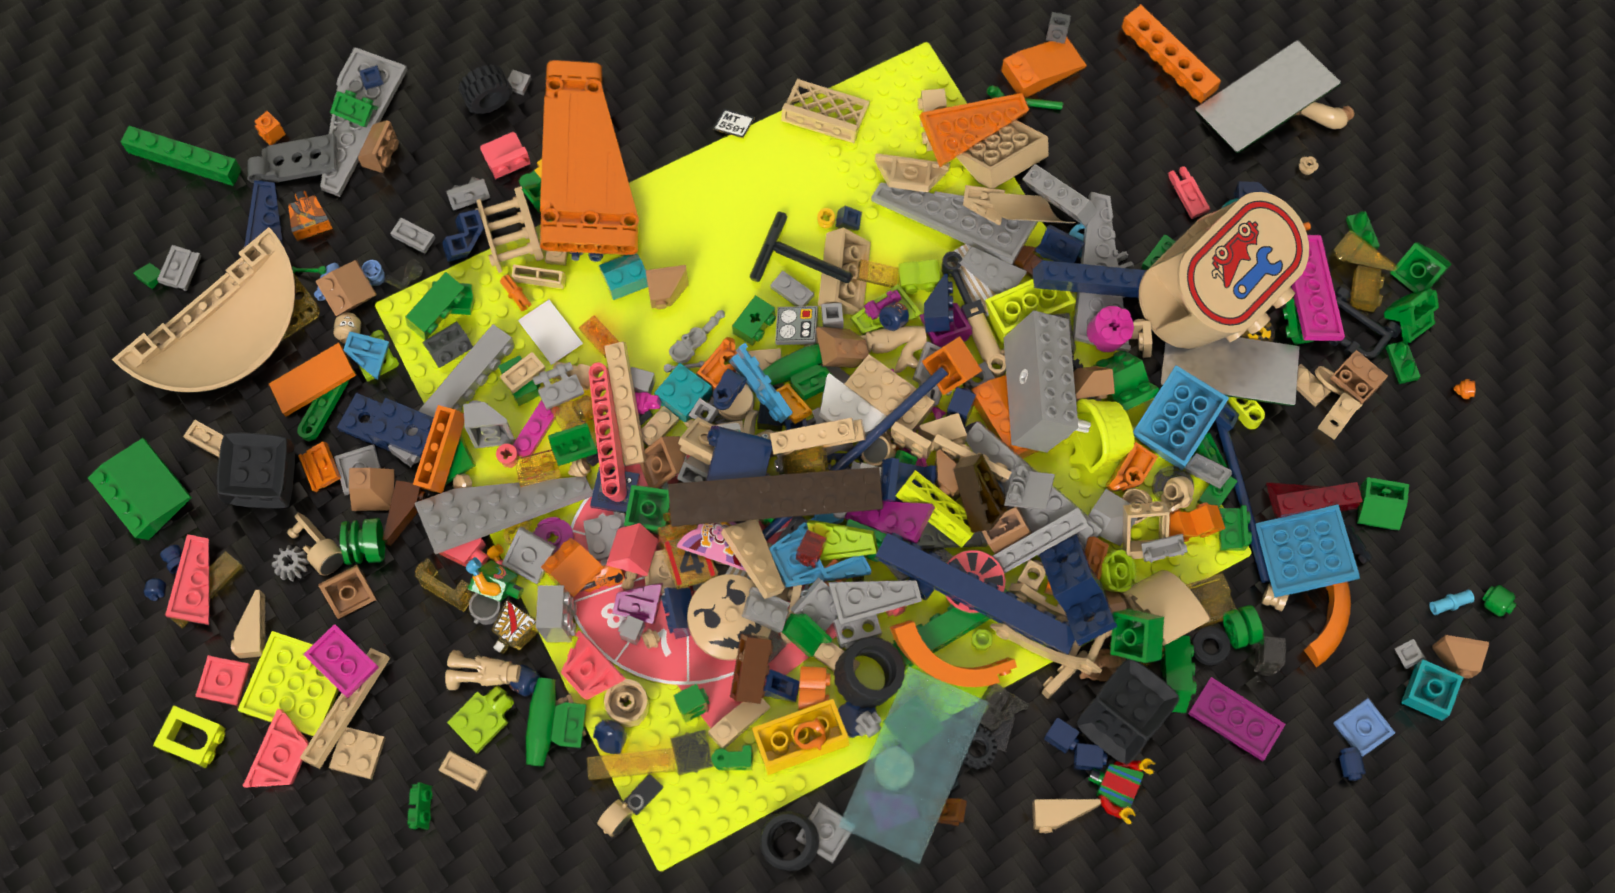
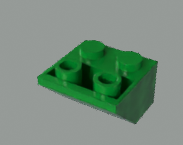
[1357,477,1409,531]

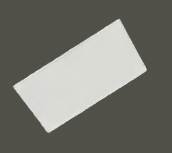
[518,300,583,365]

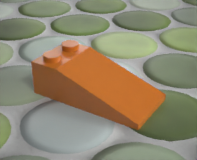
[1002,37,1086,98]

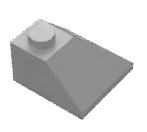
[1089,489,1138,546]

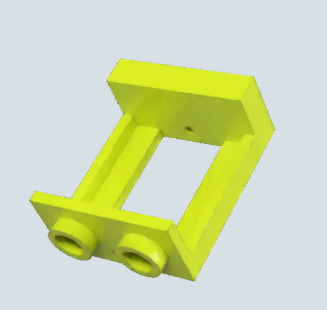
[154,706,225,768]

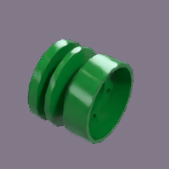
[340,518,385,565]

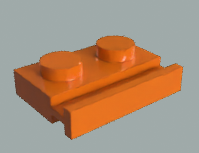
[298,442,341,492]

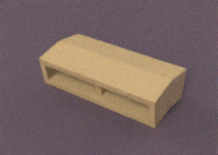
[512,264,566,289]

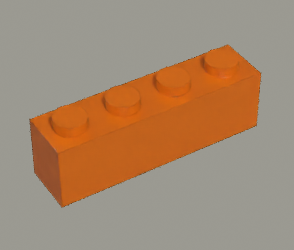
[413,405,465,493]

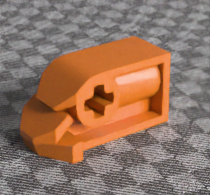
[696,337,737,392]
[1106,442,1158,492]

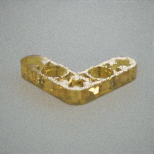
[281,273,320,341]

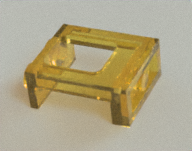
[415,559,475,612]

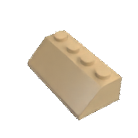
[818,227,871,315]

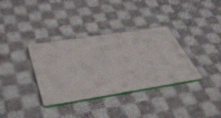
[1196,41,1340,153]
[1160,337,1299,406]

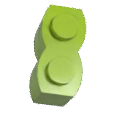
[898,260,941,294]

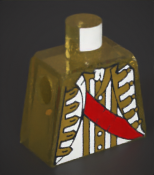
[492,600,539,654]

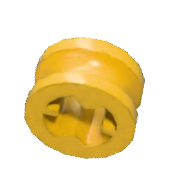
[817,208,835,228]

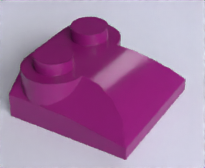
[920,302,972,348]

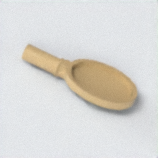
[1315,366,1363,410]

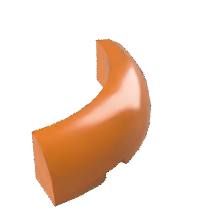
[1304,582,1351,667]

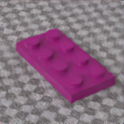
[1188,677,1286,761]

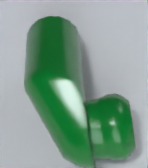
[987,85,1005,99]

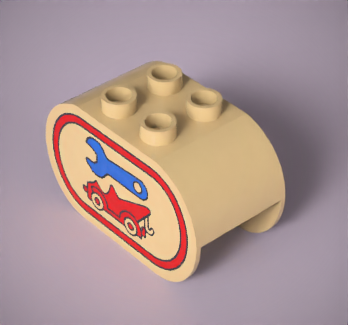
[1139,192,1309,349]

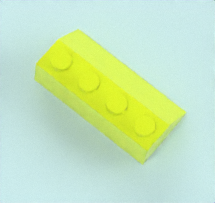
[985,279,1076,343]

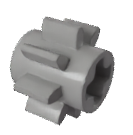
[855,711,882,738]

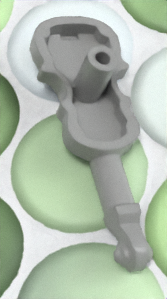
[669,310,725,364]

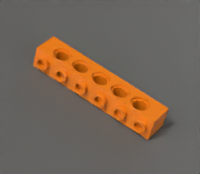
[1122,5,1221,103]

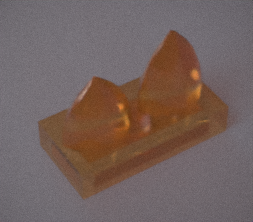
[579,315,619,358]

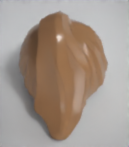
[1080,649,1126,682]

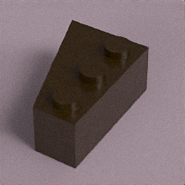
[953,454,1009,533]

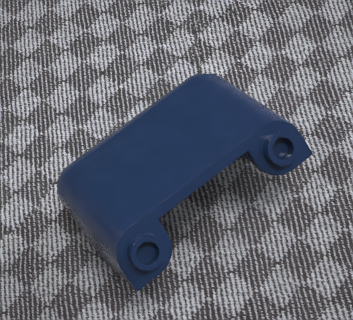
[706,425,772,481]

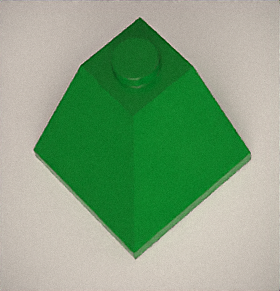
[1390,242,1452,293]

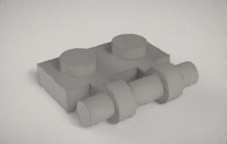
[532,362,584,410]

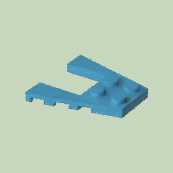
[729,343,793,423]
[769,514,872,587]

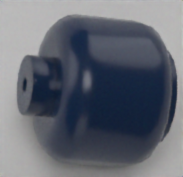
[144,578,166,601]

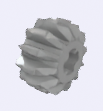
[272,545,309,581]

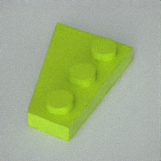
[850,284,922,335]
[807,520,878,561]

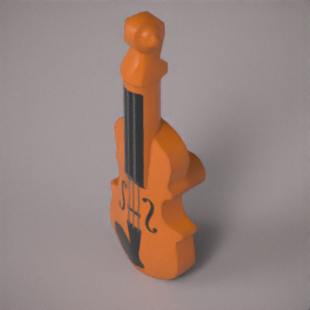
[579,565,624,592]

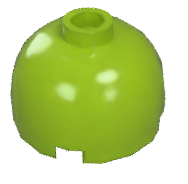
[1100,550,1136,592]

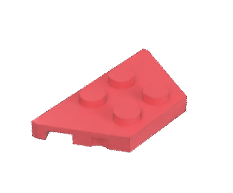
[561,630,625,700]
[243,709,309,787]

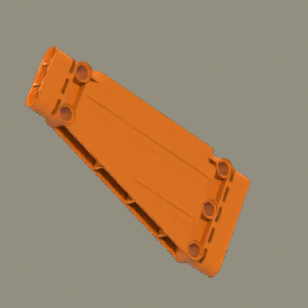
[540,60,639,255]

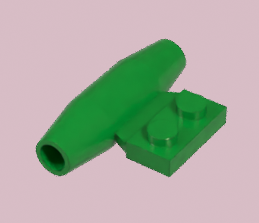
[763,343,833,401]
[526,678,587,766]

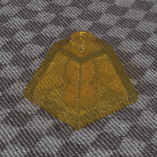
[785,445,829,474]

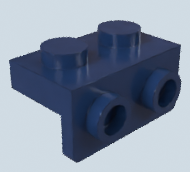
[1035,225,1084,263]

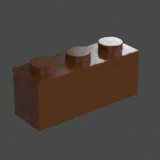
[730,633,773,704]

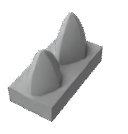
[446,177,490,210]

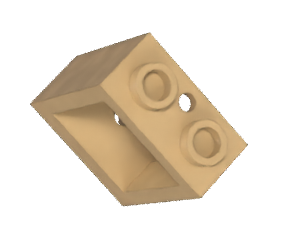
[1122,501,1170,559]

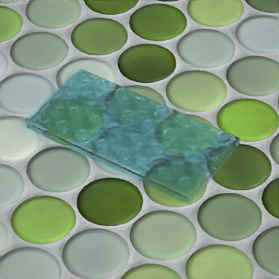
[838,667,988,864]

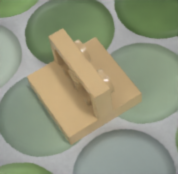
[678,417,714,466]

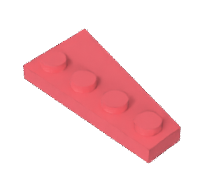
[165,534,209,625]

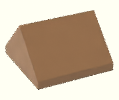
[318,565,376,619]

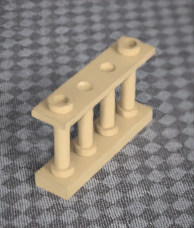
[475,186,544,273]
[770,418,866,455]

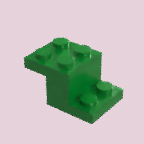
[1091,351,1159,411]

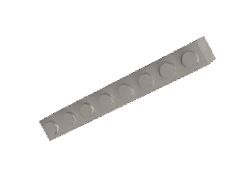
[388,324,514,467]

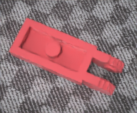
[1168,166,1210,219]

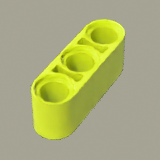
[1226,396,1265,429]

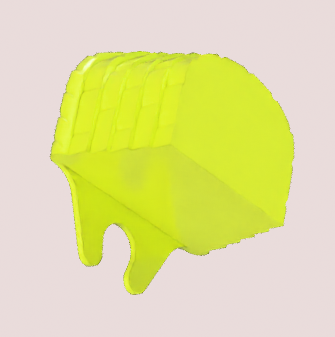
[1063,398,1134,473]

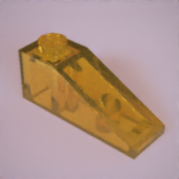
[1334,230,1398,271]

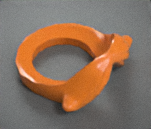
[794,718,826,750]

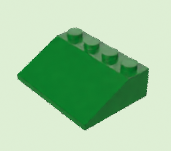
[88,438,192,540]

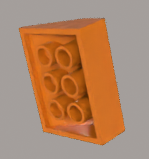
[971,375,1038,459]

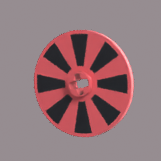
[945,550,1005,613]

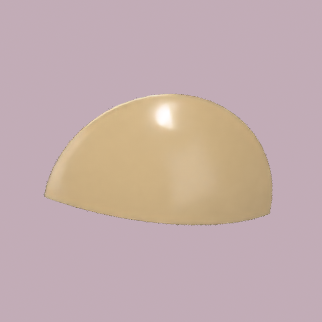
[112,227,295,392]

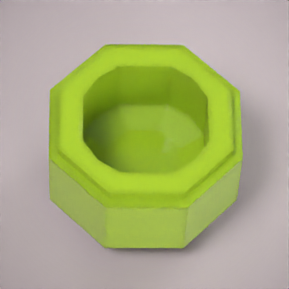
[972,629,992,650]

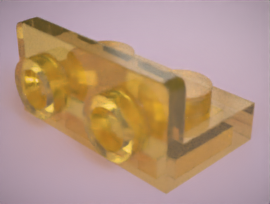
[514,450,561,487]

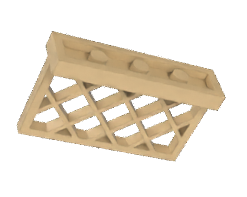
[781,79,870,143]

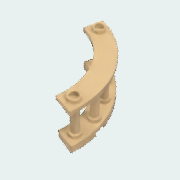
[990,583,1112,675]

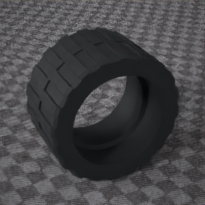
[833,637,905,708]

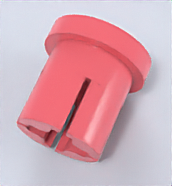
[496,444,518,468]

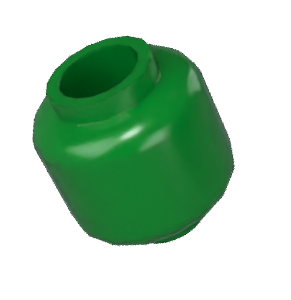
[1482,585,1517,616]

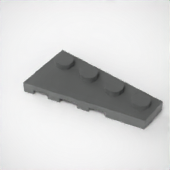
[903,512,988,549]

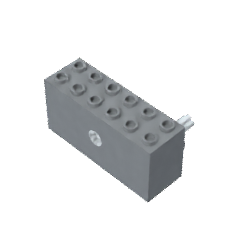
[1004,310,1091,453]

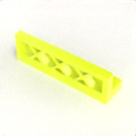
[896,470,974,548]

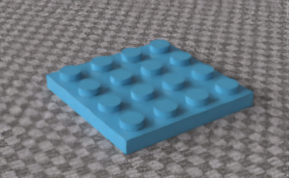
[1255,505,1360,598]

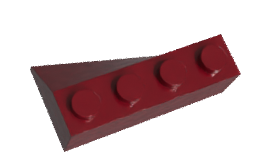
[1266,482,1363,519]

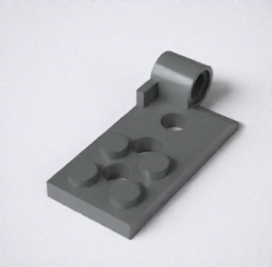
[248,134,337,183]

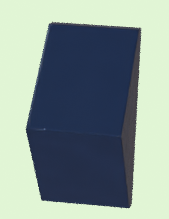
[764,669,800,702]

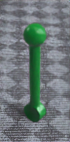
[291,266,327,275]

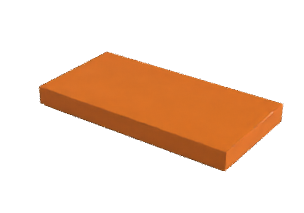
[269,343,356,416]

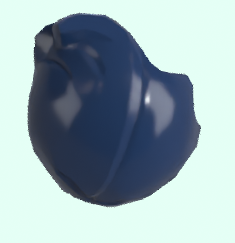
[593,720,627,754]

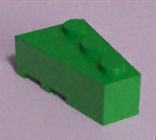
[405,272,465,340]
[1161,636,1196,713]

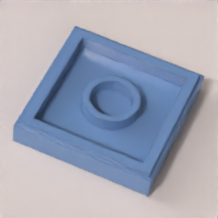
[1333,698,1395,757]

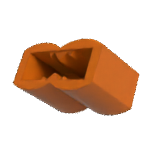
[798,666,831,711]

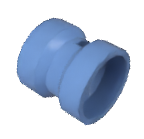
[362,260,385,286]

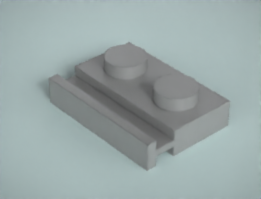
[157,245,201,291]
[742,587,790,633]

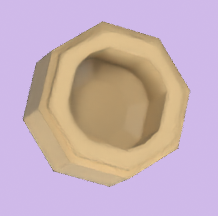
[453,473,472,489]

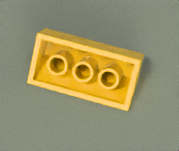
[752,699,849,775]

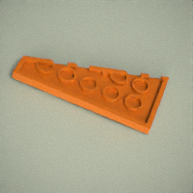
[919,93,1029,168]

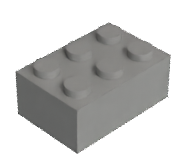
[536,585,577,642]

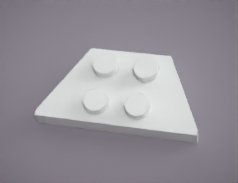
[819,373,887,434]

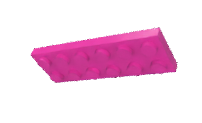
[1292,235,1345,341]

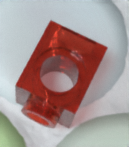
[796,530,827,568]

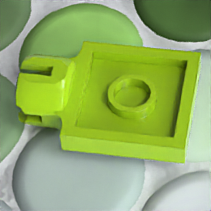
[447,686,514,753]

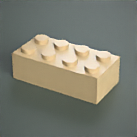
[844,355,935,432]

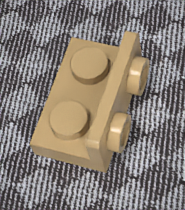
[1130,319,1152,358]

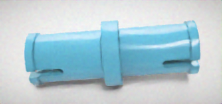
[1430,589,1474,615]

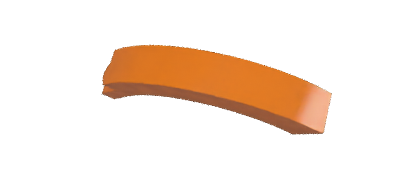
[890,620,1017,687]

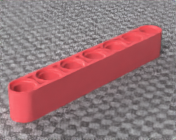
[589,363,627,502]

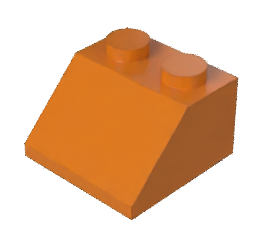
[541,538,604,597]

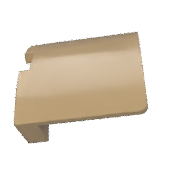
[1119,570,1210,645]

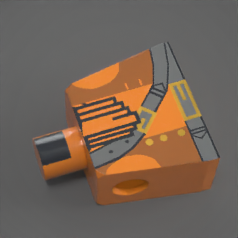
[288,191,333,241]

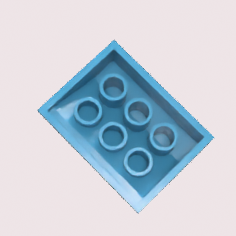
[1133,365,1229,470]

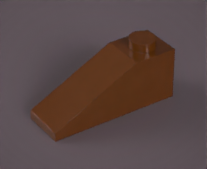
[383,481,426,546]

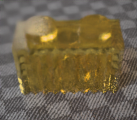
[1350,265,1384,312]

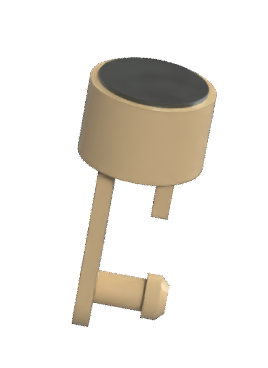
[288,513,344,575]

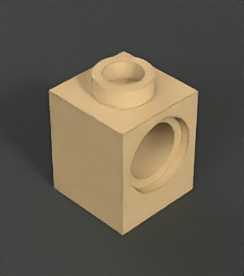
[1017,559,1046,592]

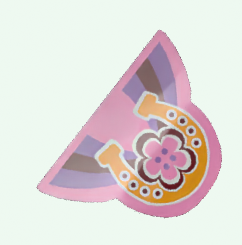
[677,522,746,571]

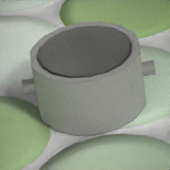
[469,593,503,625]

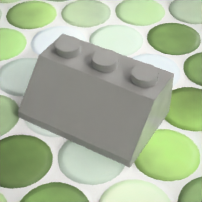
[463,401,515,449]

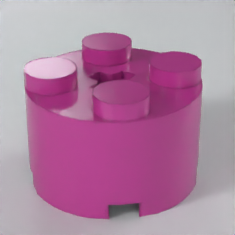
[1087,306,1134,352]

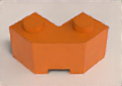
[1169,503,1225,542]

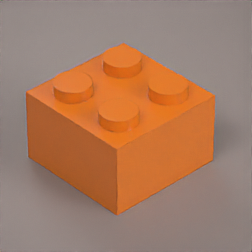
[922,336,982,395]

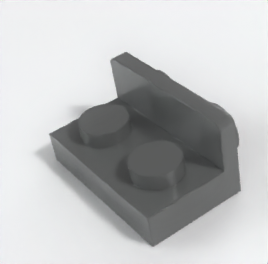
[422,322,473,368]

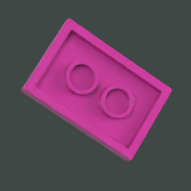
[303,624,379,698]

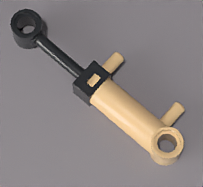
[941,251,1006,378]

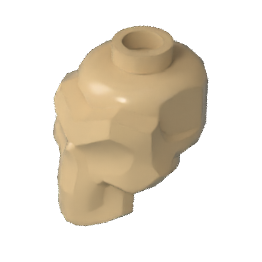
[1161,476,1194,512]

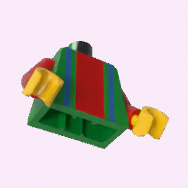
[1088,759,1155,825]

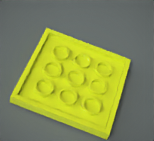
[238,631,339,737]

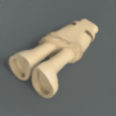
[445,650,521,690]

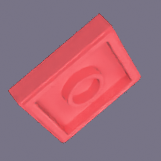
[196,656,251,706]

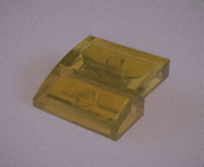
[1186,573,1236,629]

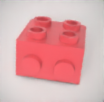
[480,132,531,179]

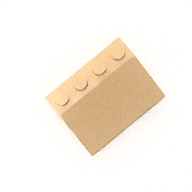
[956,120,1048,189]

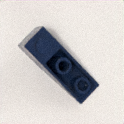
[924,274,954,332]

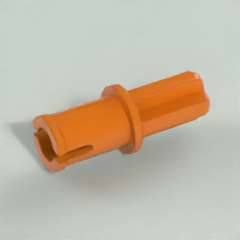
[500,274,531,311]

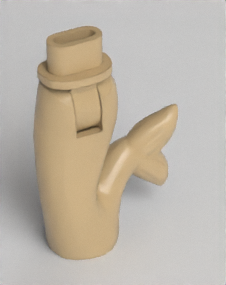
[860,326,927,373]

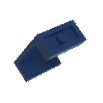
[880,458,937,502]

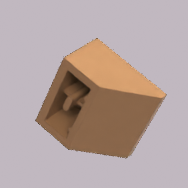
[358,121,399,173]
[1330,350,1388,405]
[1074,366,1115,402]
[982,507,1032,554]

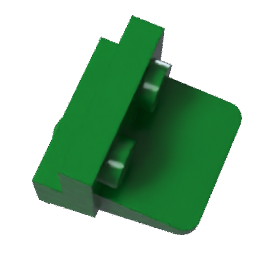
[1384,288,1439,343]

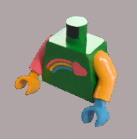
[466,544,524,601]

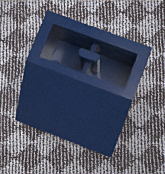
[661,587,692,639]

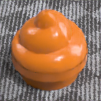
[1454,379,1475,399]

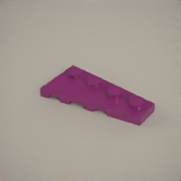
[844,501,935,544]

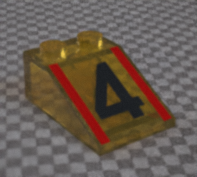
[657,525,717,589]

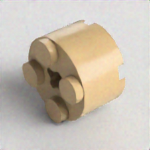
[604,679,649,727]

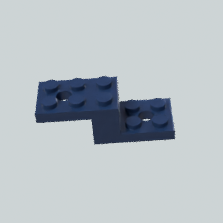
[337,393,434,458]
[1039,534,1118,646]

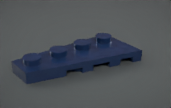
[244,180,283,248]

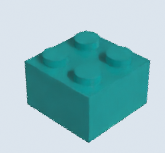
[654,363,713,423]
[1401,659,1463,721]

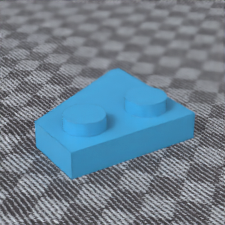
[343,331,389,380]

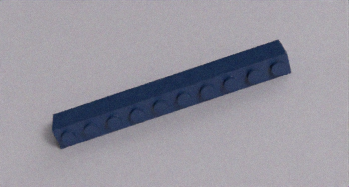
[874,533,1075,655]

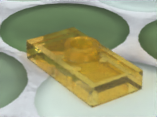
[857,259,898,288]

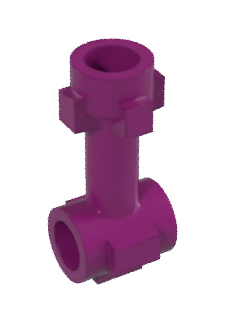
[864,290,901,320]

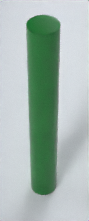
[1024,98,1063,110]

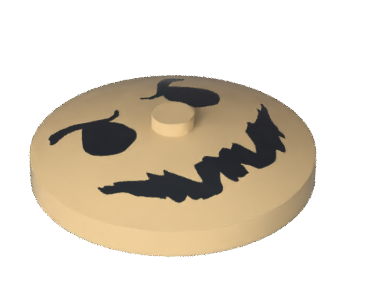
[687,574,771,660]

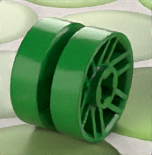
[1223,605,1264,649]

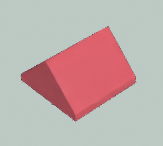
[606,523,658,576]

